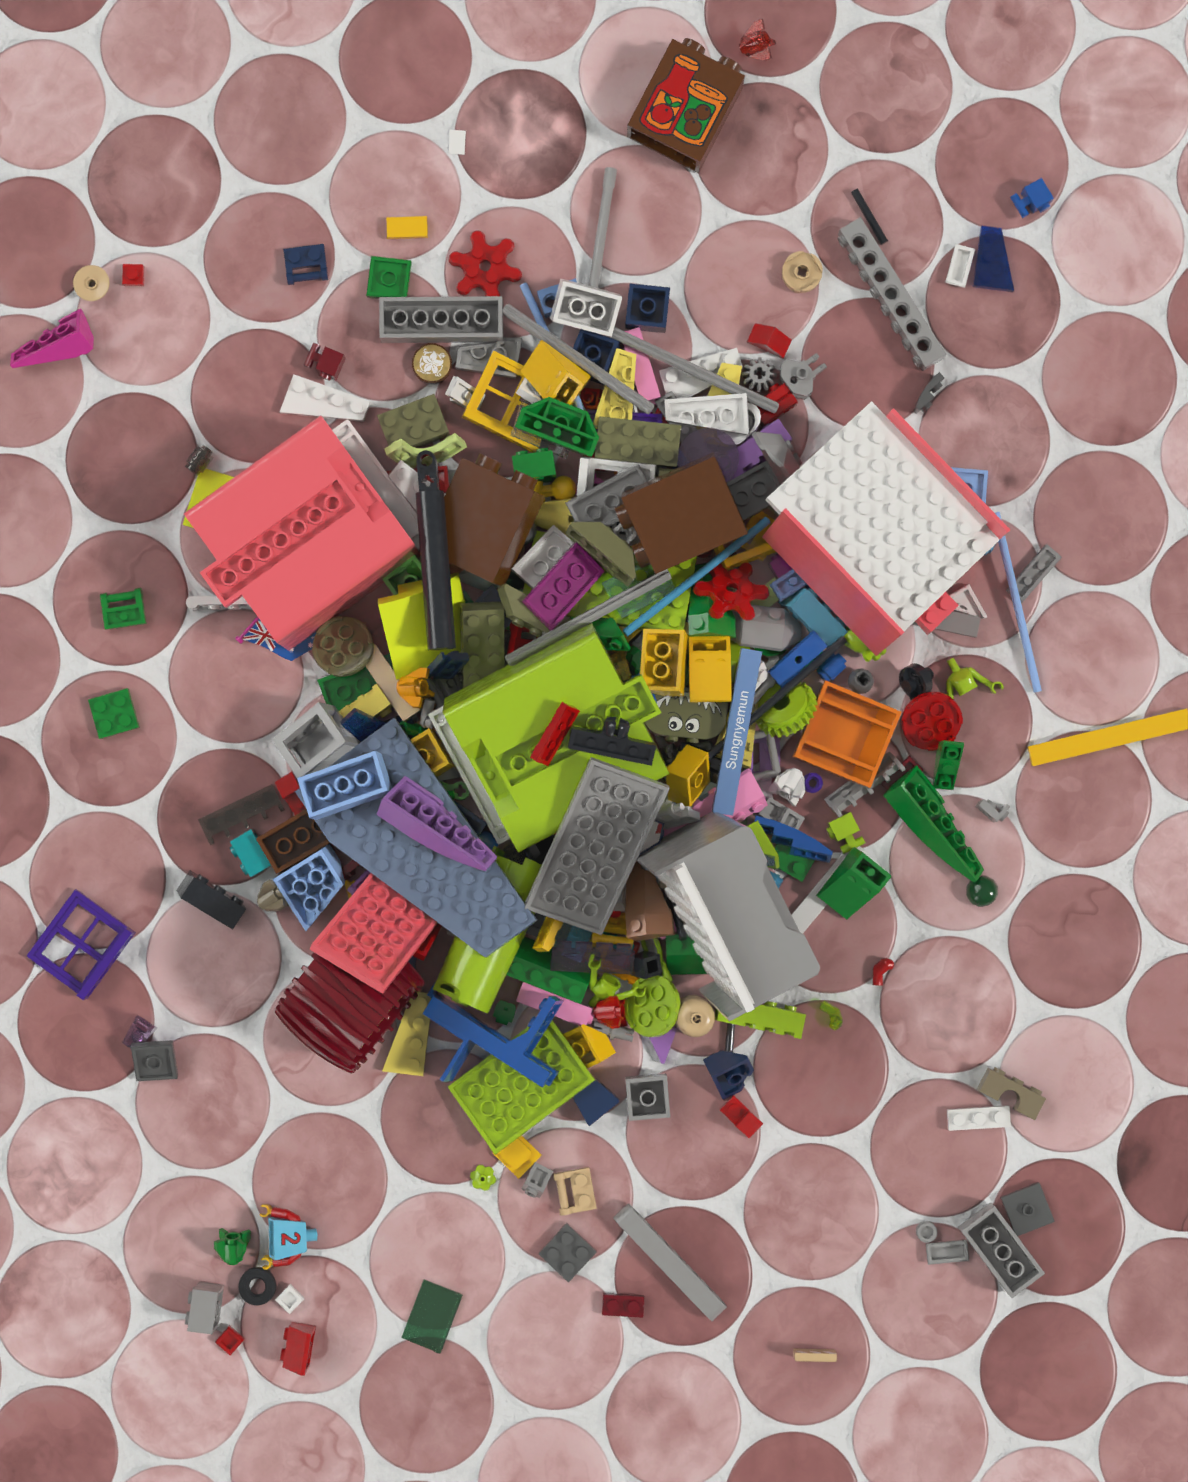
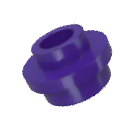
[804,773,823,793]

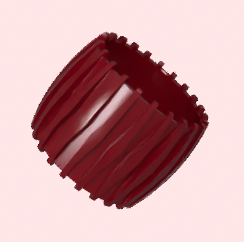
[275,953,424,1074]

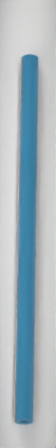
[622,517,771,637]

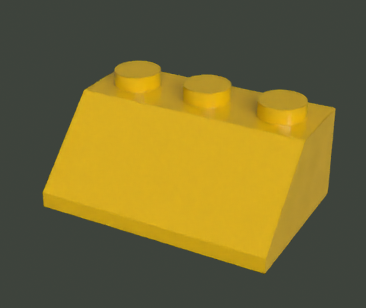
[640,629,688,697]

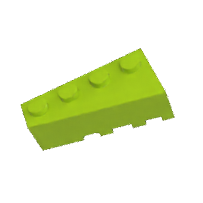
[715,1001,806,1039]

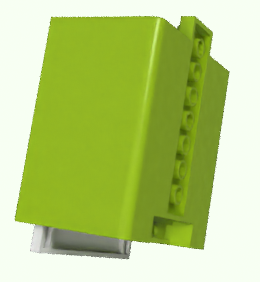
[428,623,669,852]

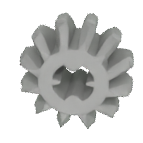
[742,357,777,393]

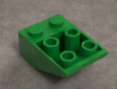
[816,847,892,920]

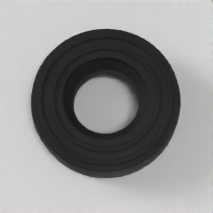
[238,1267,276,1306]

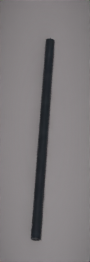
[708,636,847,761]

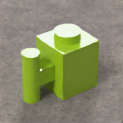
[826,812,865,854]

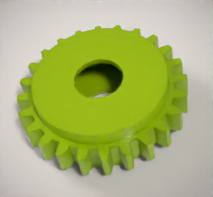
[755,682,818,738]

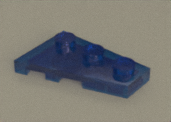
[973,226,1014,292]

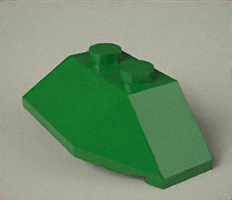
[515,397,599,457]

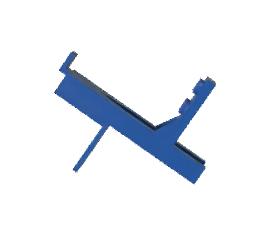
[423,981,564,1087]

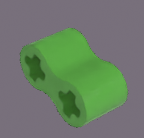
[440,781,470,800]

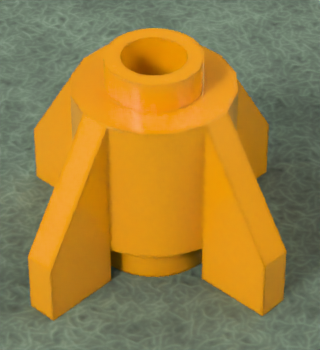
[396,667,435,708]

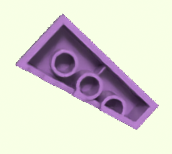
[716,419,792,482]

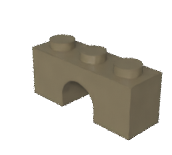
[976,1067,1046,1120]

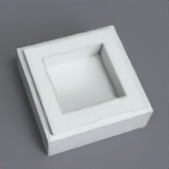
[275,1284,305,1314]

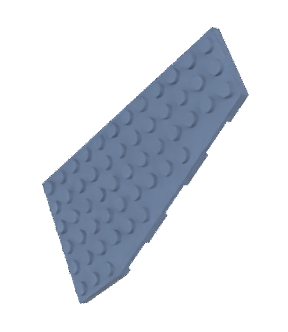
[295,718,537,958]

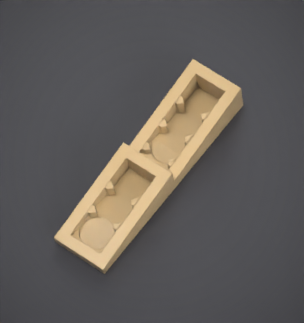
[366,644,421,722]

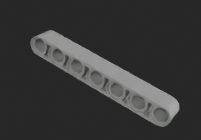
[613,1203,727,1321]

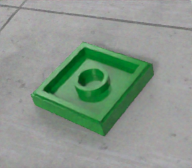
[366,256,412,299]

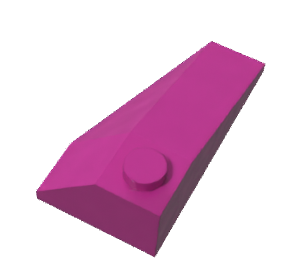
[10,308,94,368]

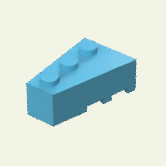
[778,588,848,648]

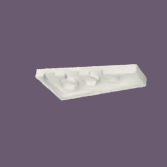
[659,348,743,398]
[280,374,370,422]
[664,393,749,435]

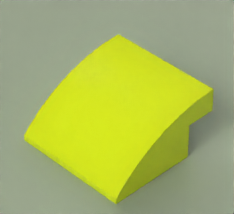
[378,573,465,680]

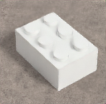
[550,278,622,337]

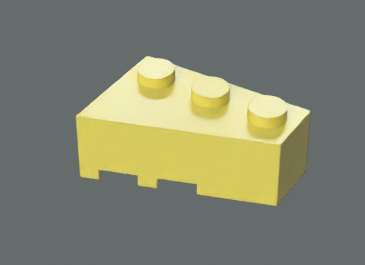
[339,683,393,736]

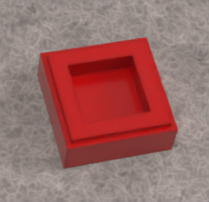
[215,1325,245,1356]

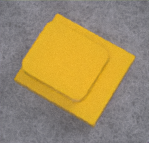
[493,1136,542,1179]

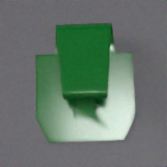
[493,1000,516,1026]

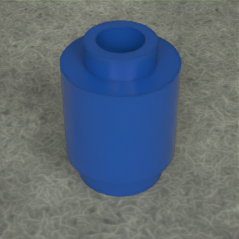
[816,653,847,682]

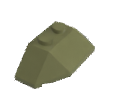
[566,522,636,587]
[497,584,572,637]

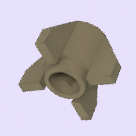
[257,879,289,912]

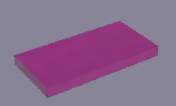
[521,542,605,631]

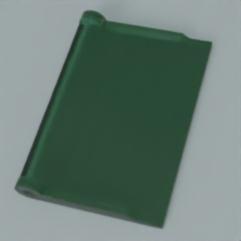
[401,1279,463,1354]

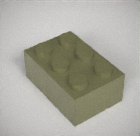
[377,394,450,448]

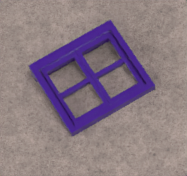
[27,889,136,1000]

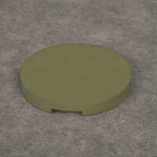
[312,616,374,677]

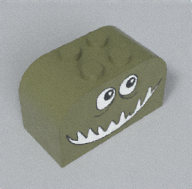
[644,687,728,744]

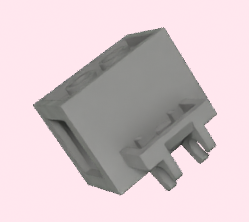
[272,702,360,778]

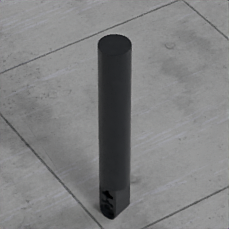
[415,450,456,650]

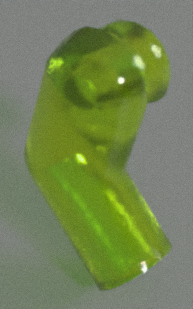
[819,1000,843,1030]

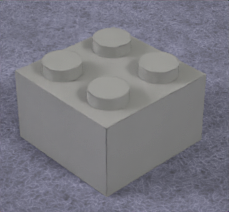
[625,1073,670,1121]
[185,1282,224,1334]

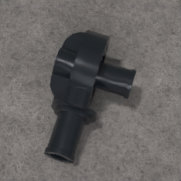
[899,663,934,700]

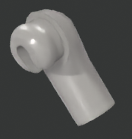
[420,698,435,729]

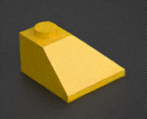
[563,1024,616,1068]

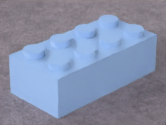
[297,751,392,820]

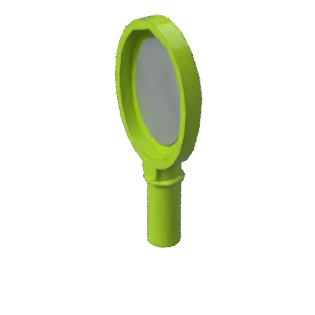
[641,938,673,982]

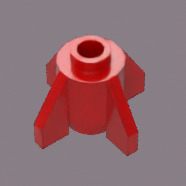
[593,996,628,1029]

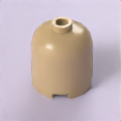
[675,995,715,1037]

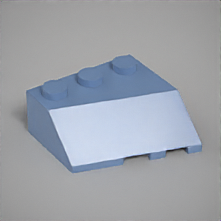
[273,844,345,931]

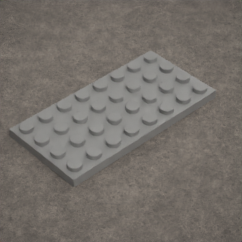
[525,757,670,935]

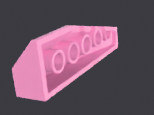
[663,768,768,837]

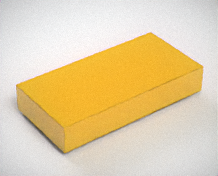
[386,216,428,239]

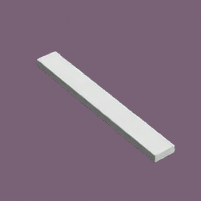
[791,846,869,934]

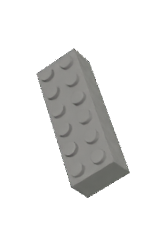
[379,296,503,343]

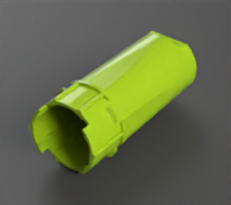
[433,846,542,1014]

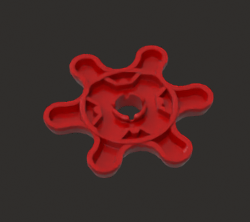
[448,230,522,296]
[693,563,769,621]

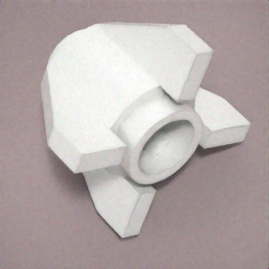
[768,768,805,807]

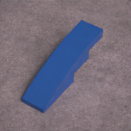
[754,815,833,863]

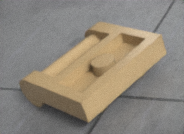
[553,1167,597,1216]

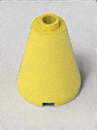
[534,499,574,538]

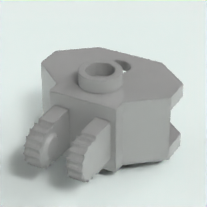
[780,353,827,400]

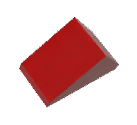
[747,323,792,359]

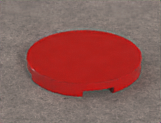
[901,692,963,751]

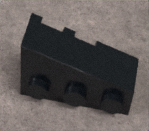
[177,870,246,930]

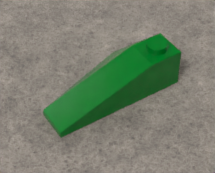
[688,563,736,638]

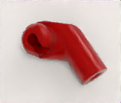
[872,958,894,986]

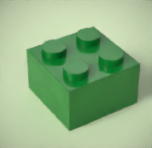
[512,448,556,483]

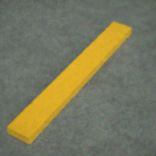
[1027,708,1188,766]

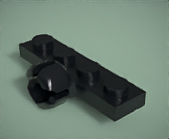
[568,717,657,766]

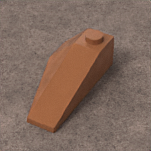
[625,861,675,941]

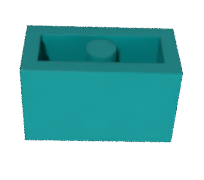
[230,829,271,877]

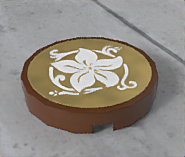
[412,343,452,384]

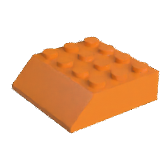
[792,680,902,788]

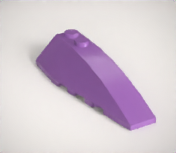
[377,776,497,871]

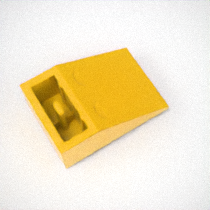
[520,339,591,405]
[688,636,732,702]

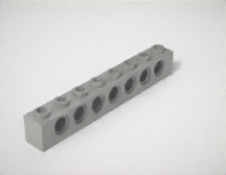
[838,217,946,371]

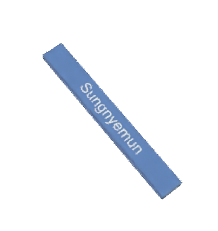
[712,648,762,816]

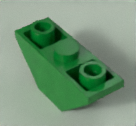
[592,618,631,651]
[933,740,964,790]

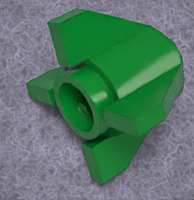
[214,1228,251,1265]

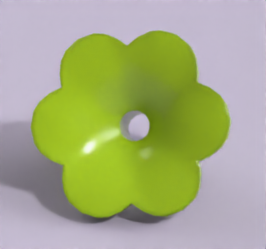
[470,1165,496,1191]

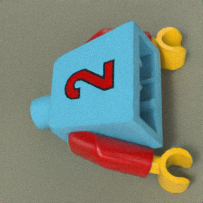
[259,1204,318,1270]

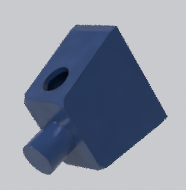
[573,1078,620,1126]

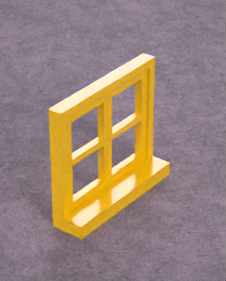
[461,351,541,453]

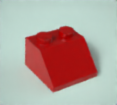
[280,1322,316,1376]

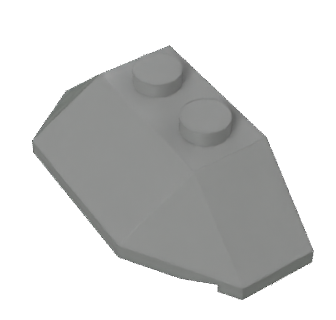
[752,432,802,484]
[730,604,802,651]

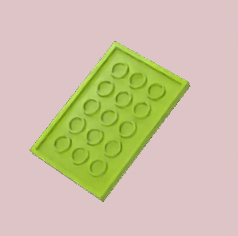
[448,1020,595,1155]

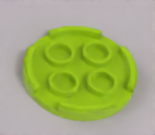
[624,975,680,1037]

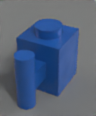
[1010,178,1054,218]

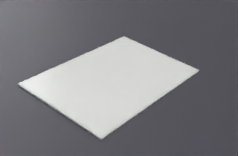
[448,130,466,155]

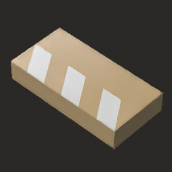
[793,1349,837,1362]

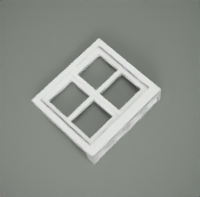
[574,457,657,546]

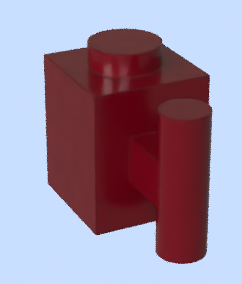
[304,343,346,381]

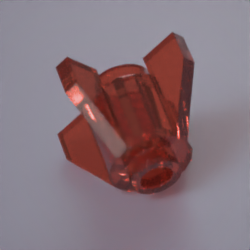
[739,19,776,61]

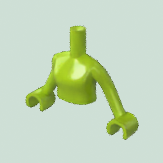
[946,657,1004,699]
[588,954,647,1008]

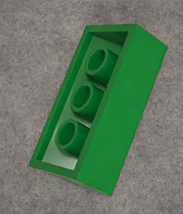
[506,936,591,1004]

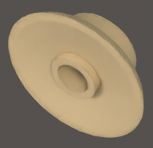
[73,265,110,301]

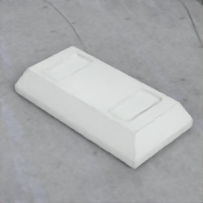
[945,244,975,288]

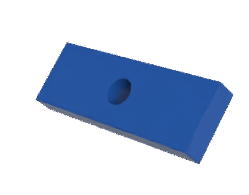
[768,631,828,688]

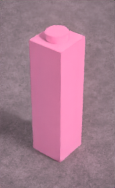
[622,327,661,406]
[516,982,594,1026]

